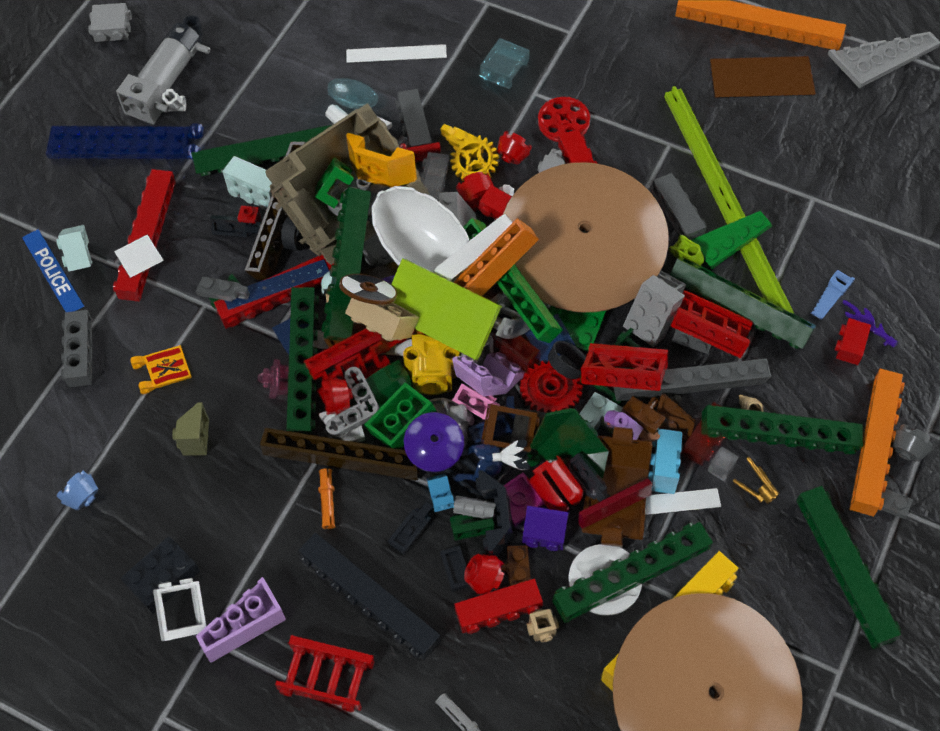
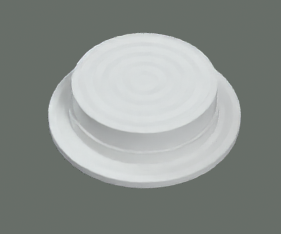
[569,544,642,615]

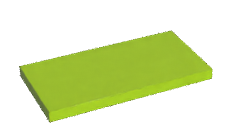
[391,258,502,360]

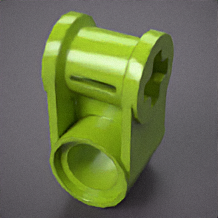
[668,235,704,265]

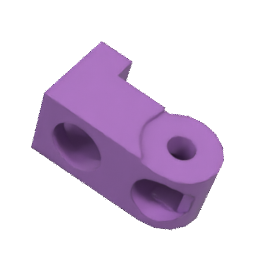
[604,410,643,440]

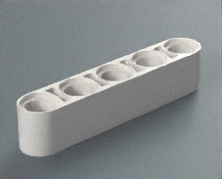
[433,214,512,282]

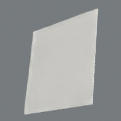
[114,235,164,278]

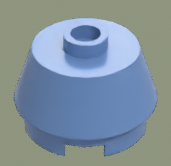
[57,470,99,511]

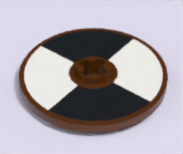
[339,274,397,305]

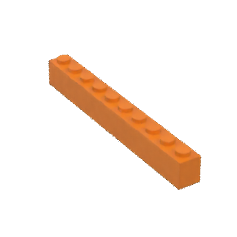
[675,0,846,51]

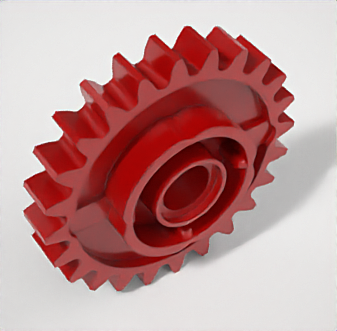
[520,360,582,416]

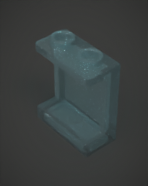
[480,38,529,89]

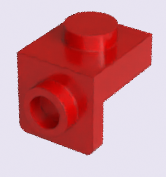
[237,205,262,223]

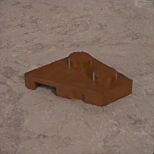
[657,393,695,441]

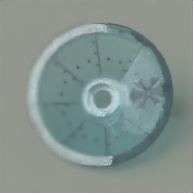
[327,78,378,110]

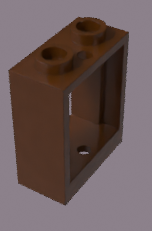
[481,404,539,452]

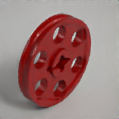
[538,97,590,142]

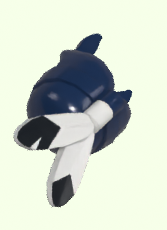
[452,440,530,481]

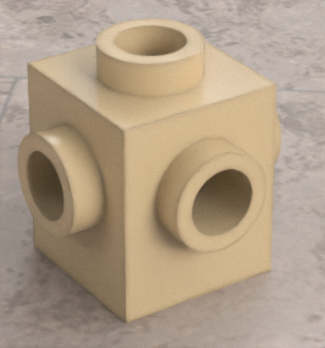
[526,609,559,642]

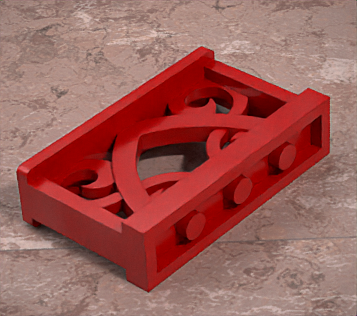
[581,343,668,391]

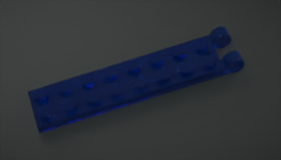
[46,123,204,160]

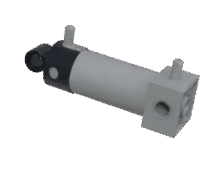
[116,15,210,125]

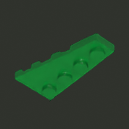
[691,211,772,270]

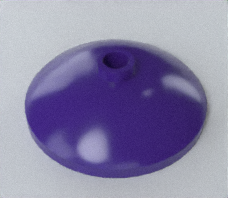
[404,412,464,472]

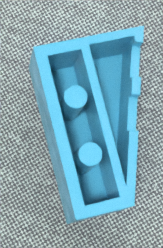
[648,429,682,494]

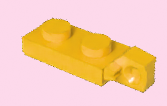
[440,124,483,158]

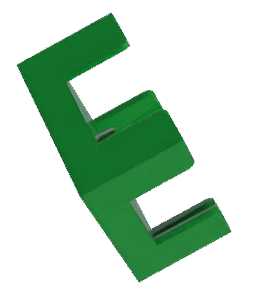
[314,157,354,209]

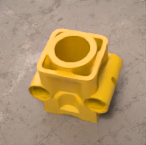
[403,334,460,395]

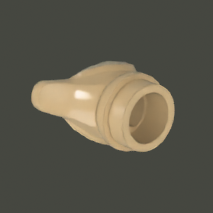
[739,395,763,412]

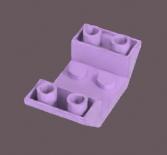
[452,352,525,397]

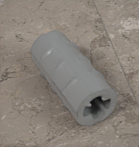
[453,495,497,520]

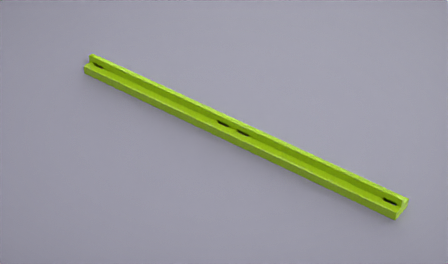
[664,86,794,314]

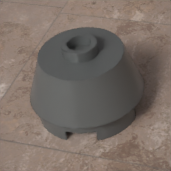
[893,424,935,462]

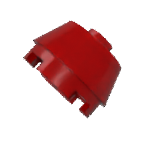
[497,131,532,165]
[322,377,353,416]
[464,554,504,594]

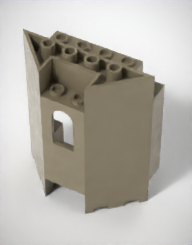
[265,103,430,265]

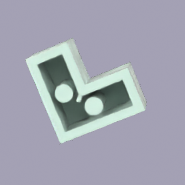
[56,225,92,271]
[580,392,623,434]

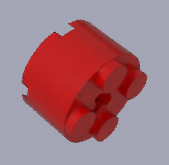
[456,172,494,212]

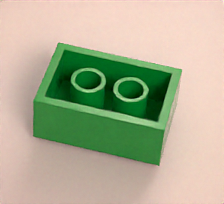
[364,382,438,450]

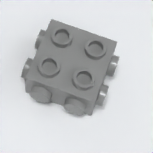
[88,3,132,42]

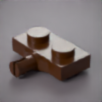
[621,396,666,435]
[501,546,530,586]

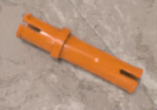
[318,468,335,529]

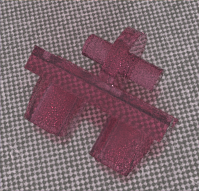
[258,359,289,399]

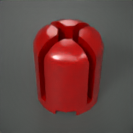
[527,456,583,512]

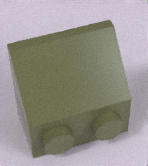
[172,402,209,456]

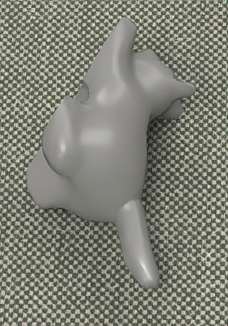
[440,398,474,448]

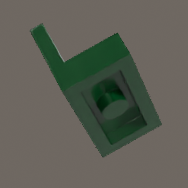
[450,515,494,541]

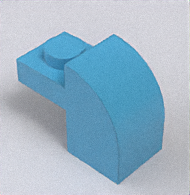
[426,473,454,512]

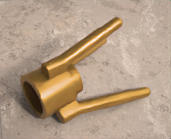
[733,457,780,504]

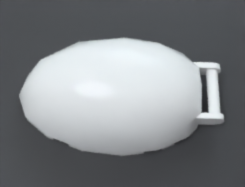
[372,186,469,272]

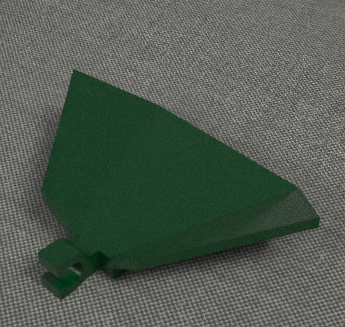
[527,408,609,480]

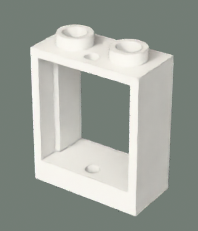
[153,578,206,641]

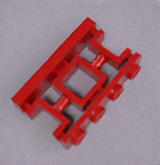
[670,290,753,359]
[304,328,390,404]

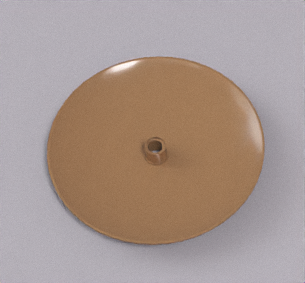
[503,162,669,313]
[613,593,802,731]

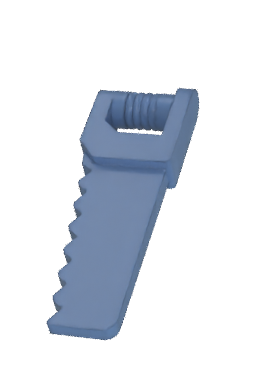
[811,270,855,319]

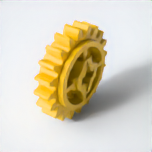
[450,135,499,181]

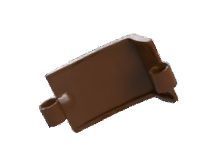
[582,426,652,547]

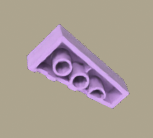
[196,577,286,663]

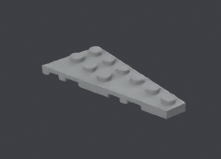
[828,32,940,88]

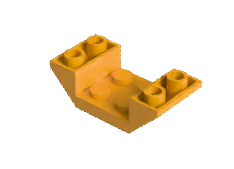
[346,133,417,188]

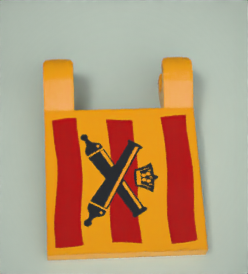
[130,345,191,394]

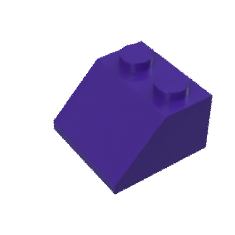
[522,506,568,551]

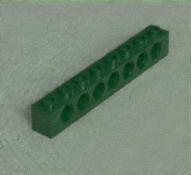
[286,287,319,435]
[701,405,863,455]
[552,522,713,623]

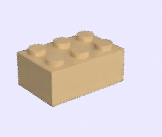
[345,298,419,341]

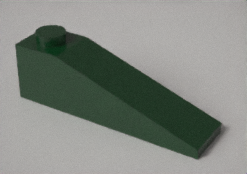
[348,360,414,418]

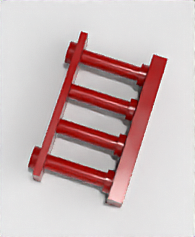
[275,635,375,712]

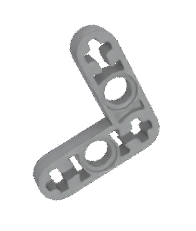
[326,367,380,437]

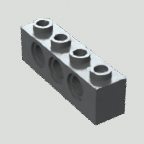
[61,310,92,387]

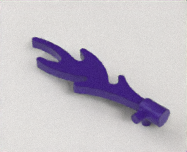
[843,300,898,348]

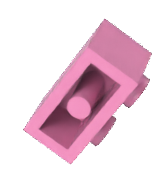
[452,384,500,420]

